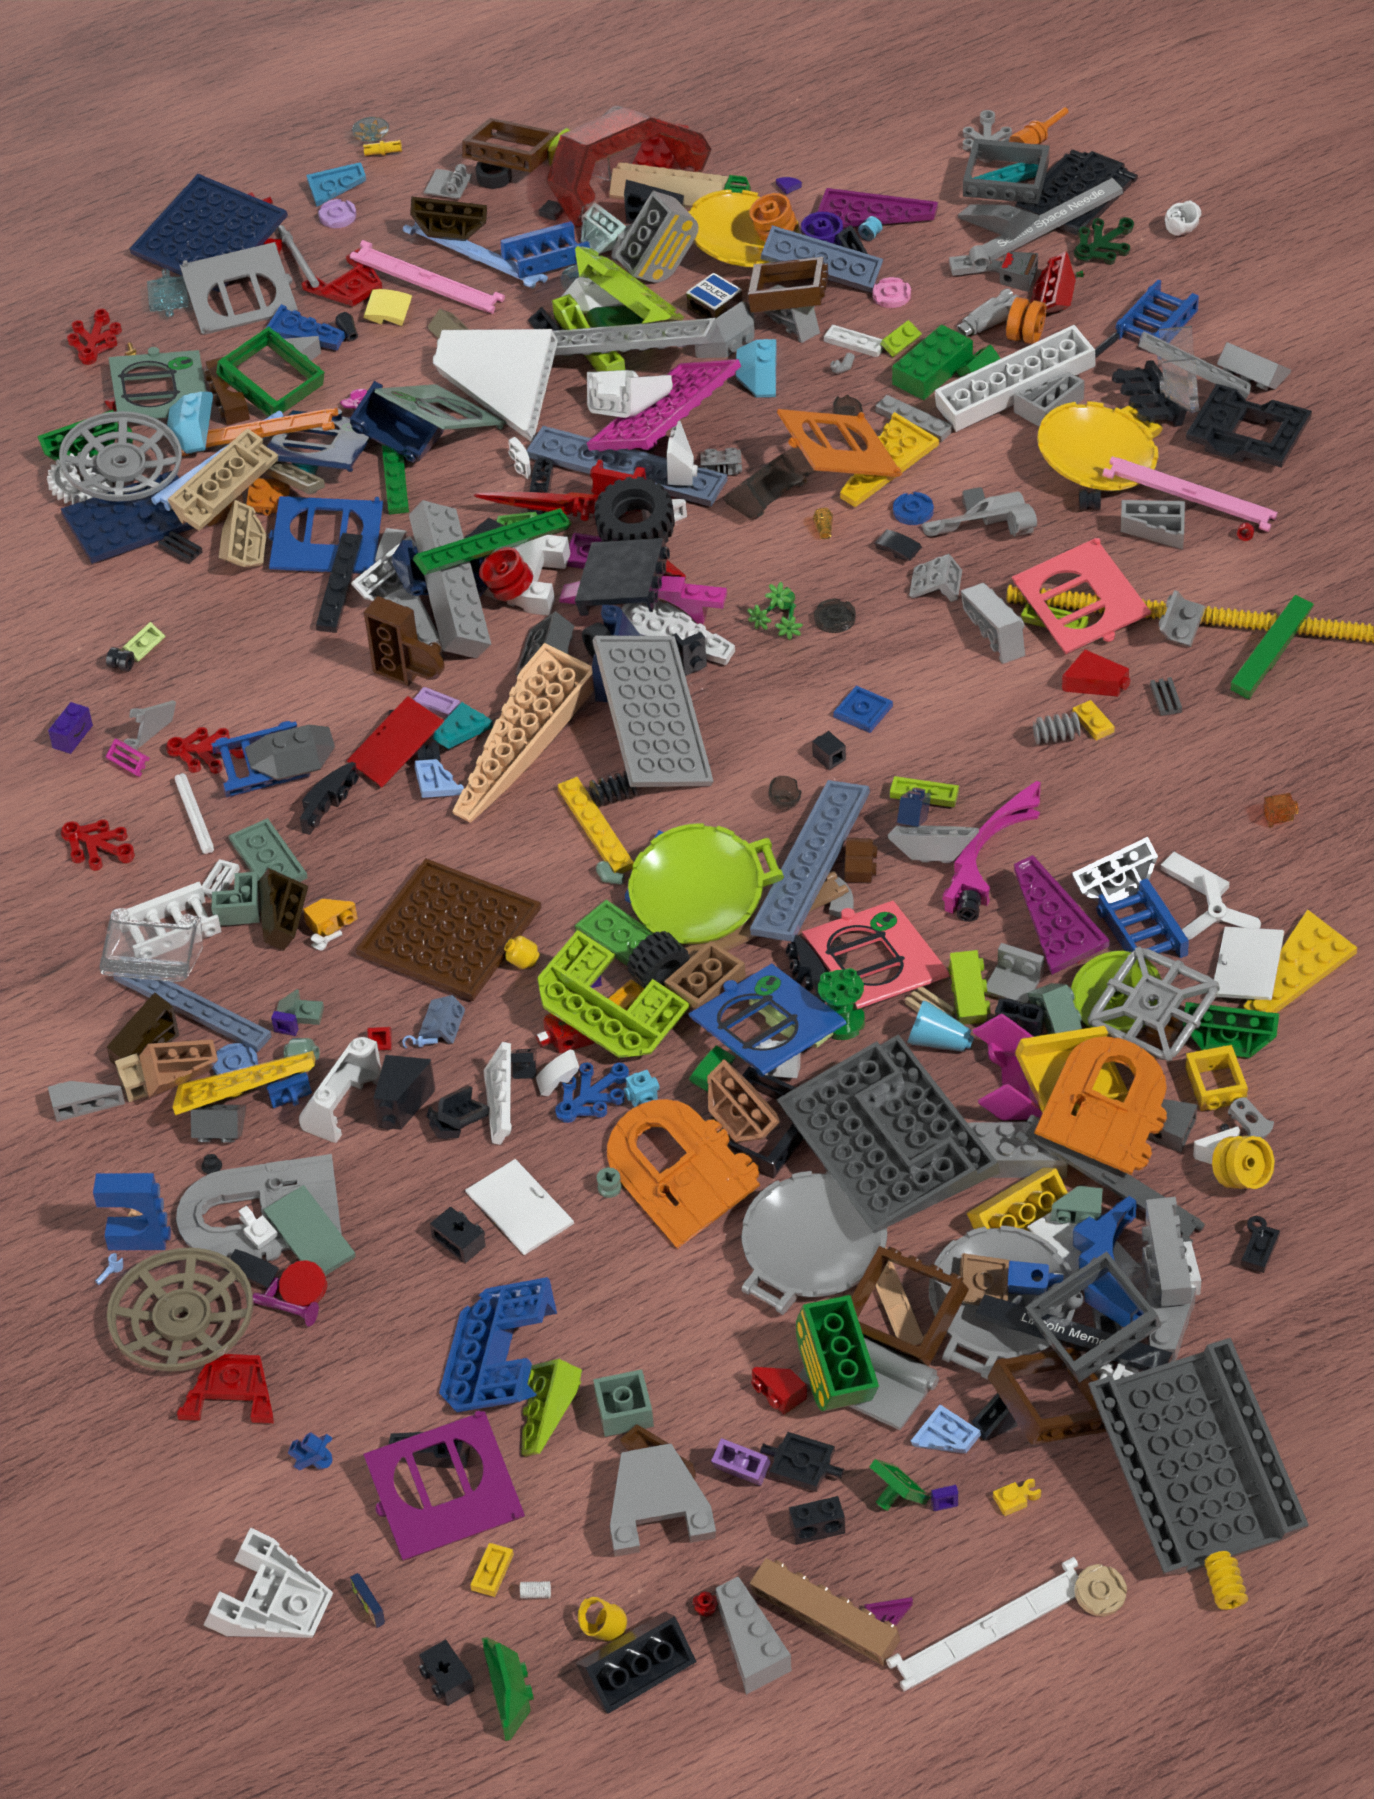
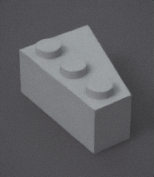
[1146,1288,1196,1362]

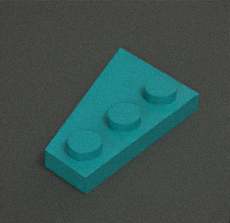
[433,702,493,749]

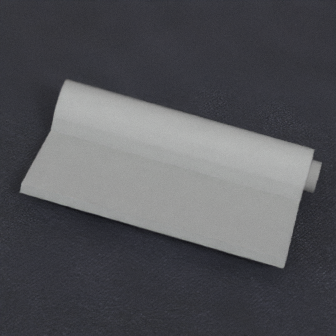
[798,1337,939,1430]

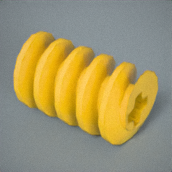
[1204,1551,1248,1610]

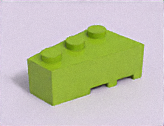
[948,950,991,1025]

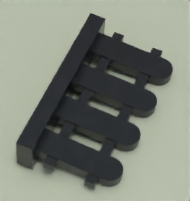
[1111,360,1188,426]

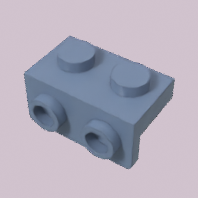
[419,995,465,1044]

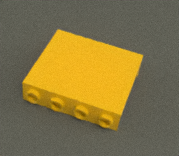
[1015,1026,1129,1116]

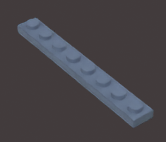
[113,960,272,1052]

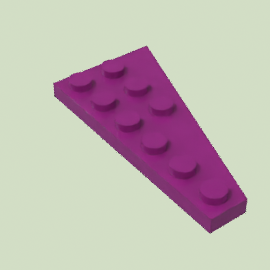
[818,188,938,227]

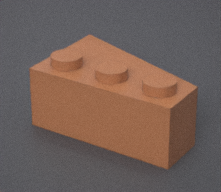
[139,1039,218,1098]

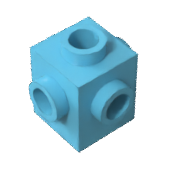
[624,1070,660,1108]

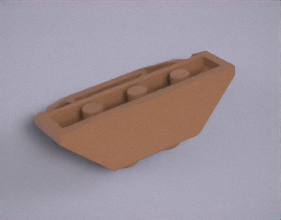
[707,1060,780,1143]

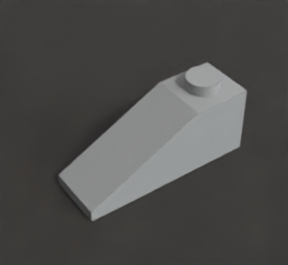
[48,1081,125,1122]

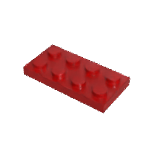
[632,121,689,169]

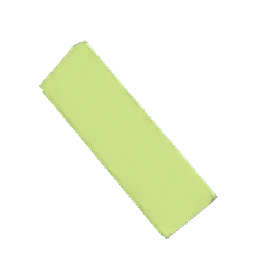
[121,622,166,663]

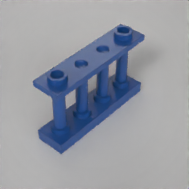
[500,221,590,278]
[1115,280,1199,343]
[212,721,310,798]
[1096,878,1189,958]

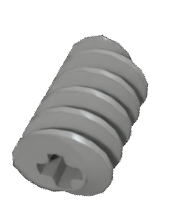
[1033,712,1080,745]

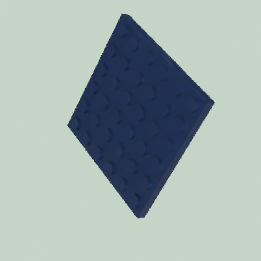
[129,174,288,292]

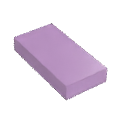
[413,687,460,718]

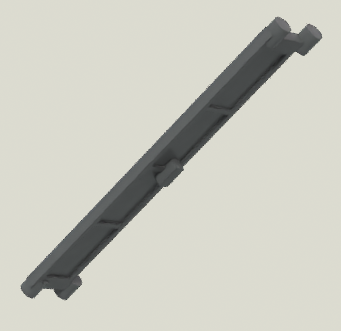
[1015,1115,1206,1243]

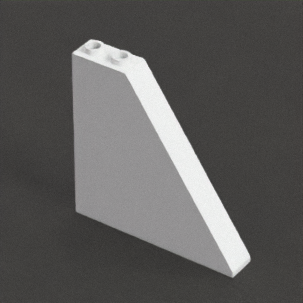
[433,329,558,441]

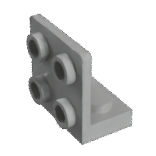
[909,554,962,602]
[1159,590,1206,647]
[985,943,1044,1004]

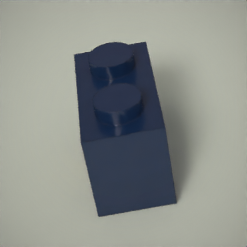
[897,788,931,827]

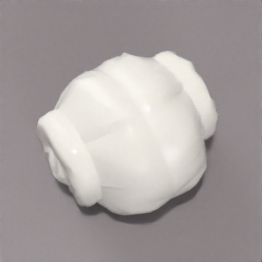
[1165,201,1201,236]

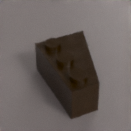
[258,868,309,951]
[107,992,180,1066]

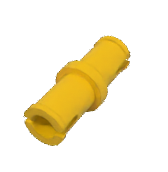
[363,140,402,156]

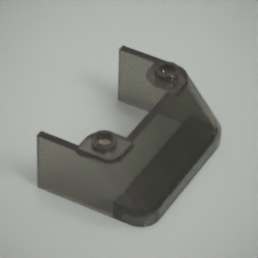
[722,447,816,520]

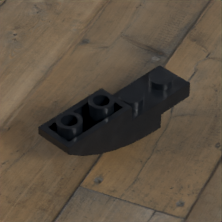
[300,762,359,835]
[786,935,826,1003]

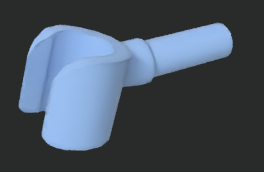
[95,1253,123,1285]

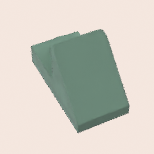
[277,989,324,1025]

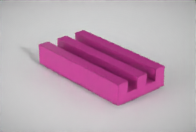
[105,738,150,777]

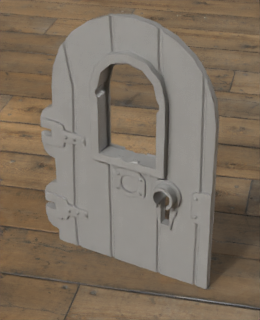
[176,1154,342,1261]

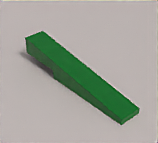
[1231,595,1314,700]

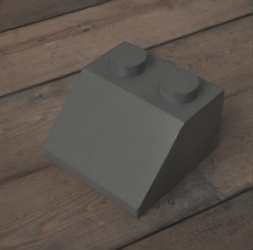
[191,1104,246,1142]

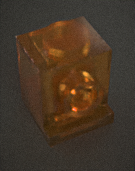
[1263,793,1299,828]

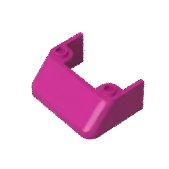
[973,1014,1042,1121]

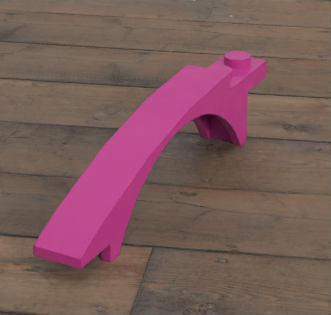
[559,576,727,624]
[942,781,1041,914]

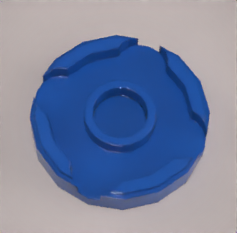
[893,492,934,525]

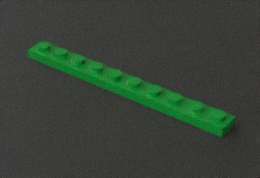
[413,508,572,575]

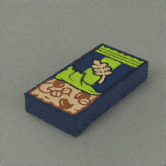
[350,1573,385,1628]

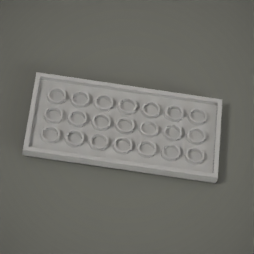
[592,636,714,787]

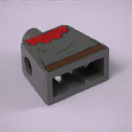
[990,252,1038,292]

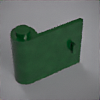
[586,306,644,328]

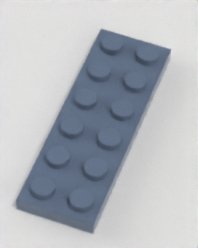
[760,225,883,293]

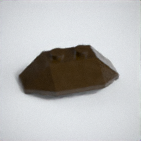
[410,196,487,241]

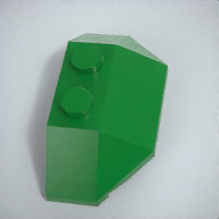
[37,410,119,461]
[1183,1002,1280,1058]
[482,1637,534,1741]

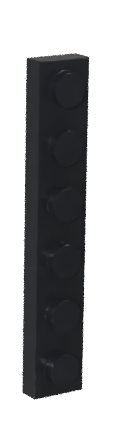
[316,533,363,633]

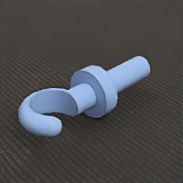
[402,1035,438,1048]

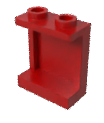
[590,459,646,512]

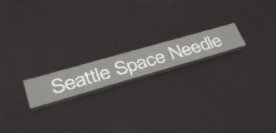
[981,178,1123,262]

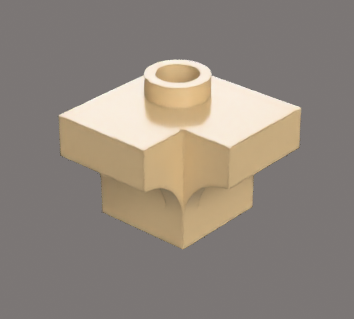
[115,1053,149,1102]

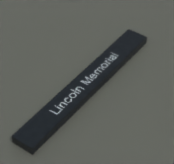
[976,1294,1173,1371]

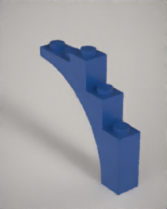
[1073,1196,1143,1327]

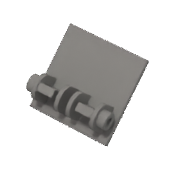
[424,164,472,199]
[701,448,742,475]

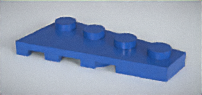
[266,304,345,350]

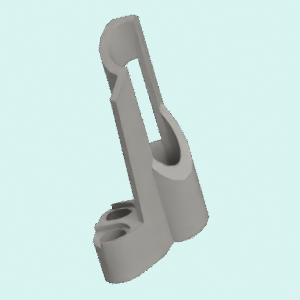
[922,491,1037,537]

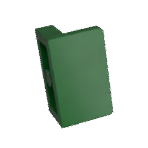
[956,344,1001,377]

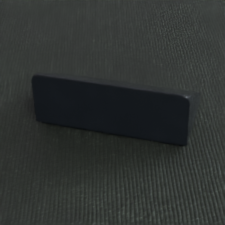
[528,307,562,331]

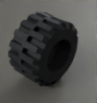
[627,931,690,989]

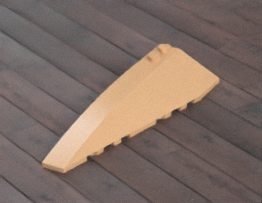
[452,643,594,823]

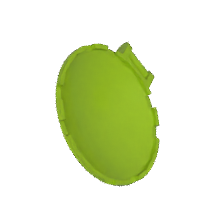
[628,823,784,944]

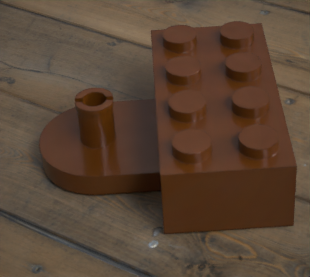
[364,596,445,686]

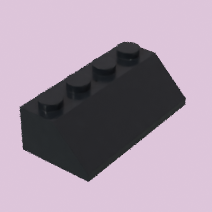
[576,1612,697,1714]

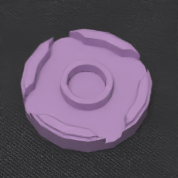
[318,199,357,228]

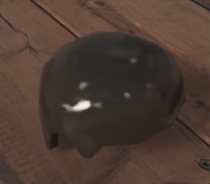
[832,395,863,416]
[768,776,802,810]

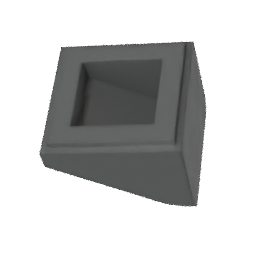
[962,487,985,512]

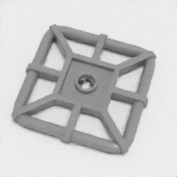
[1088,946,1220,1062]

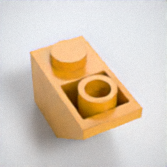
[303,899,358,937]

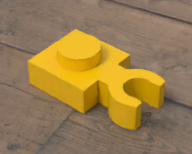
[993,1479,1041,1516]

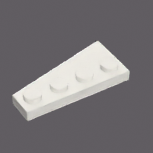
[484,1042,511,1145]

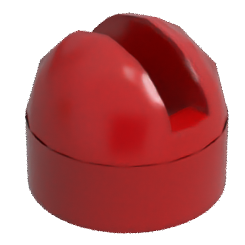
[1237,522,1254,541]

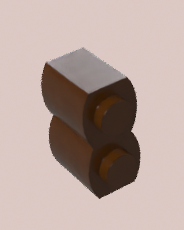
[845,838,877,883]

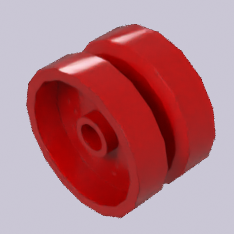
[479,547,534,601]

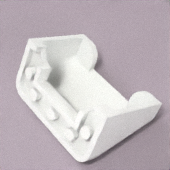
[587,370,673,418]
[299,1037,381,1143]

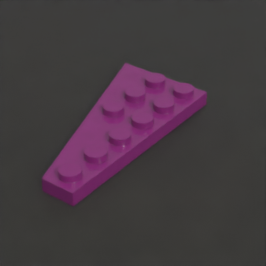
[1014,855,1109,975]

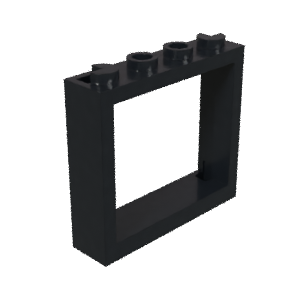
[708,1066,804,1179]

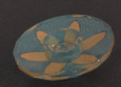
[352,117,389,142]

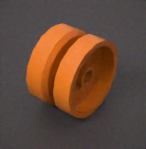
[749,193,797,242]
[1006,297,1046,344]

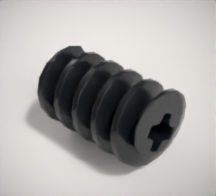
[589,771,638,806]

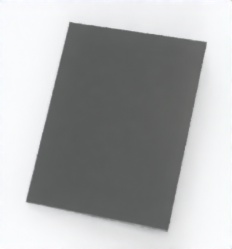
[777,1035,1000,1233]

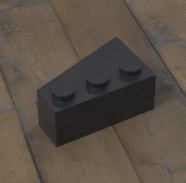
[624,179,685,224]

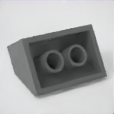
[515,611,574,676]

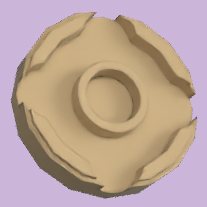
[1075,1564,1127,1617]

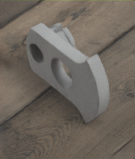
[1228,1097,1274,1139]

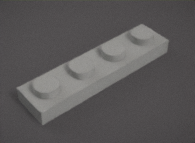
[875,395,953,443]

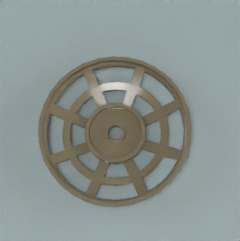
[107,1248,254,1371]

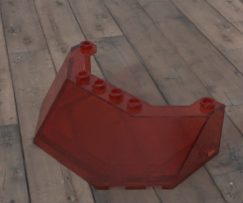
[546,107,712,228]

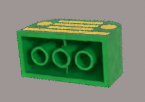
[796,1295,879,1411]

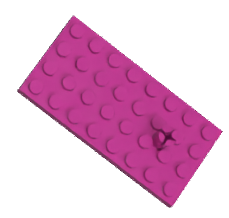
[586,359,741,452]

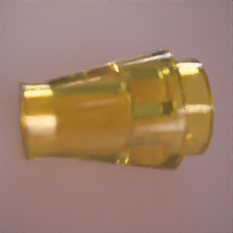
[813,508,833,539]

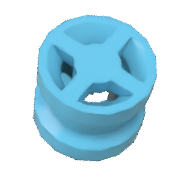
[858,216,882,241]

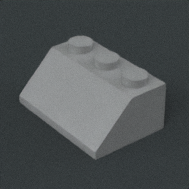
[1217,342,1291,390]

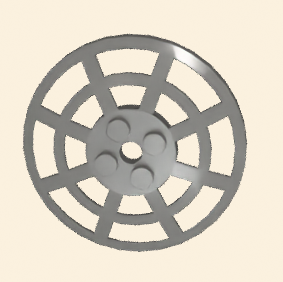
[59,411,182,501]

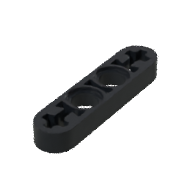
[527,458,553,515]

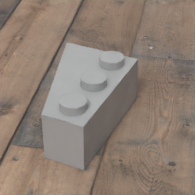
[763,285,820,343]
[1014,372,1084,427]
[1121,500,1185,550]

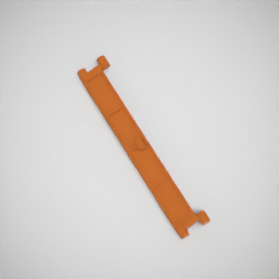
[181,408,338,456]

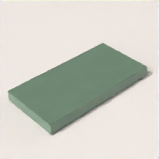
[229,818,308,882]
[263,1185,356,1276]

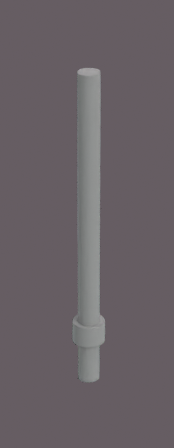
[277,225,319,288]

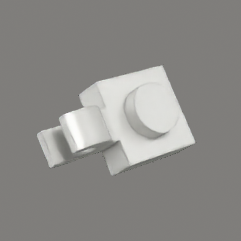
[239,1206,278,1250]

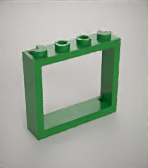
[217,326,325,417]

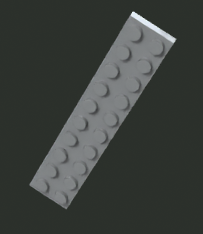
[553,318,717,356]

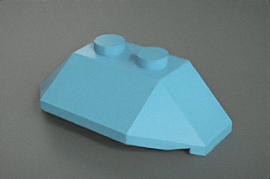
[736,339,777,398]
[167,392,213,454]

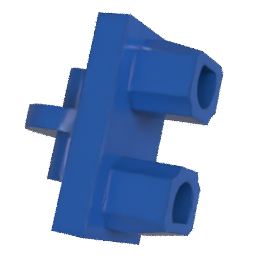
[267,1072,312,1108]
[288,1432,333,1470]

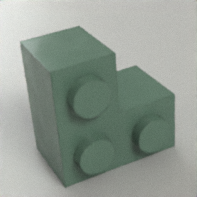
[211,872,260,926]
[1027,983,1082,1034]

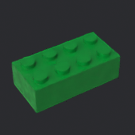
[892,324,973,401]

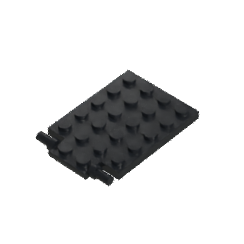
[1015,149,1138,236]

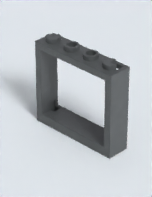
[963,138,1050,204]
[1025,1252,1161,1382]

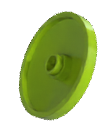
[1071,951,1162,1036]

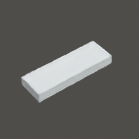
[824,325,884,357]
[1161,852,1230,895]

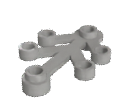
[963,110,1012,163]

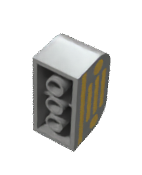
[614,191,699,283]

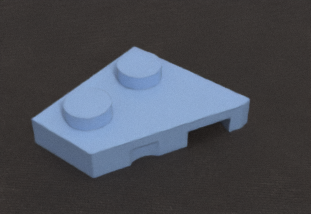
[415,759,464,798]
[911,1405,981,1454]

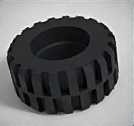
[594,476,675,544]

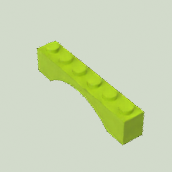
[552,294,625,372]

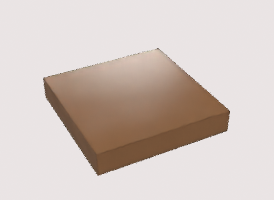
[959,1253,1010,1306]

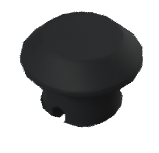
[201,1154,222,1174]

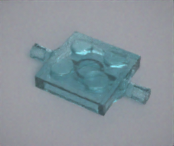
[147,269,189,317]

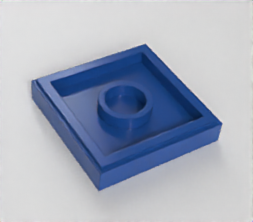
[833,685,893,733]

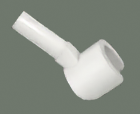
[311,930,342,951]

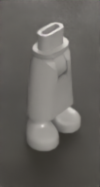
[957,288,1019,336]

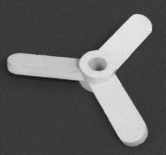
[1182,872,1261,940]

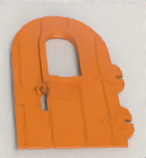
[1034,1037,1167,1175]
[607,1099,761,1249]

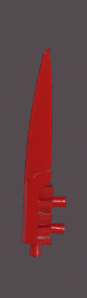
[474,492,627,521]

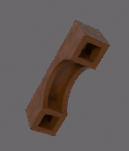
[203,357,250,425]

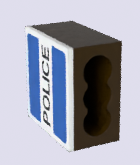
[686,273,742,319]

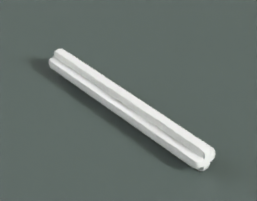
[175,773,214,854]

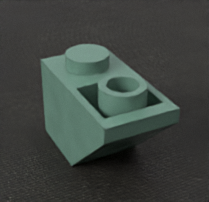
[1050,1186,1103,1224]

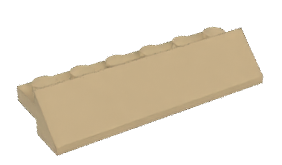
[609,162,728,208]
[168,428,278,531]

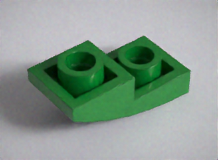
[688,1045,736,1093]

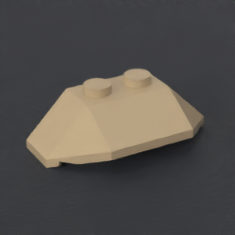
[219,500,266,567]

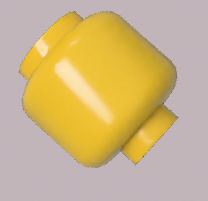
[504,936,539,969]

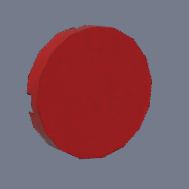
[279,1260,327,1306]

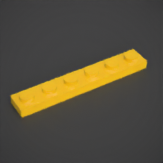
[558,777,634,873]

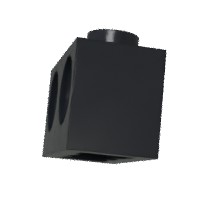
[789,1496,845,1545]

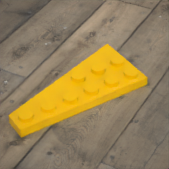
[1243,909,1358,1013]

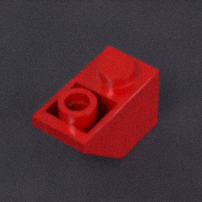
[751,1367,807,1415]

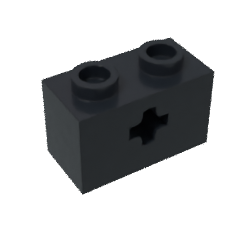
[430,1206,486,1264]
[418,1639,475,1706]

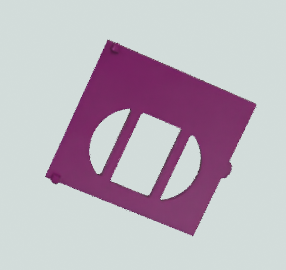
[363,1410,525,1561]

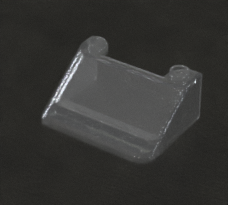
[99,908,203,982]

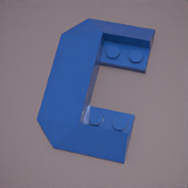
[439,1277,557,1412]

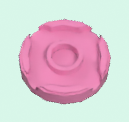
[872,277,911,308]

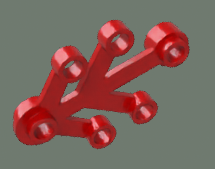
[67,308,122,365]
[166,727,245,774]
[61,819,135,871]

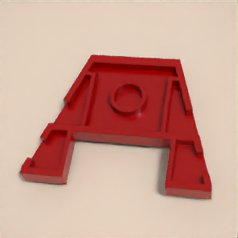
[301,248,383,306]
[177,1354,274,1424]

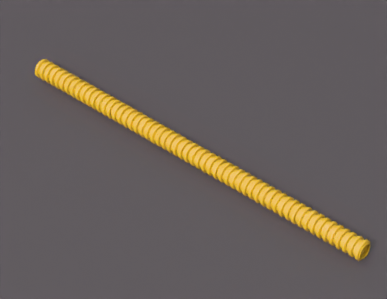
[1006,584,1374,643]

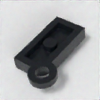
[1241,1215,1280,1273]

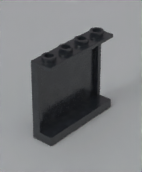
[575,538,670,616]

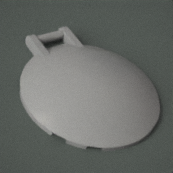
[741,1171,887,1315]
[929,1226,1075,1380]

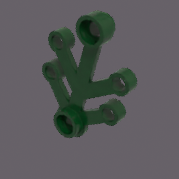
[1073,217,1134,265]

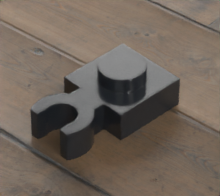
[426,1107,461,1139]

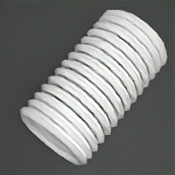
[520,1581,551,1599]

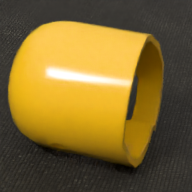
[578,1597,627,1641]

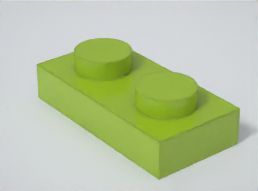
[880,320,922,358]

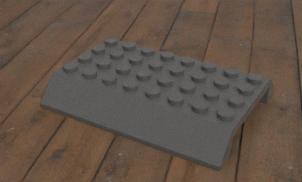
[1088,1337,1309,1574]

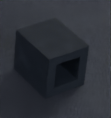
[812,731,846,770]

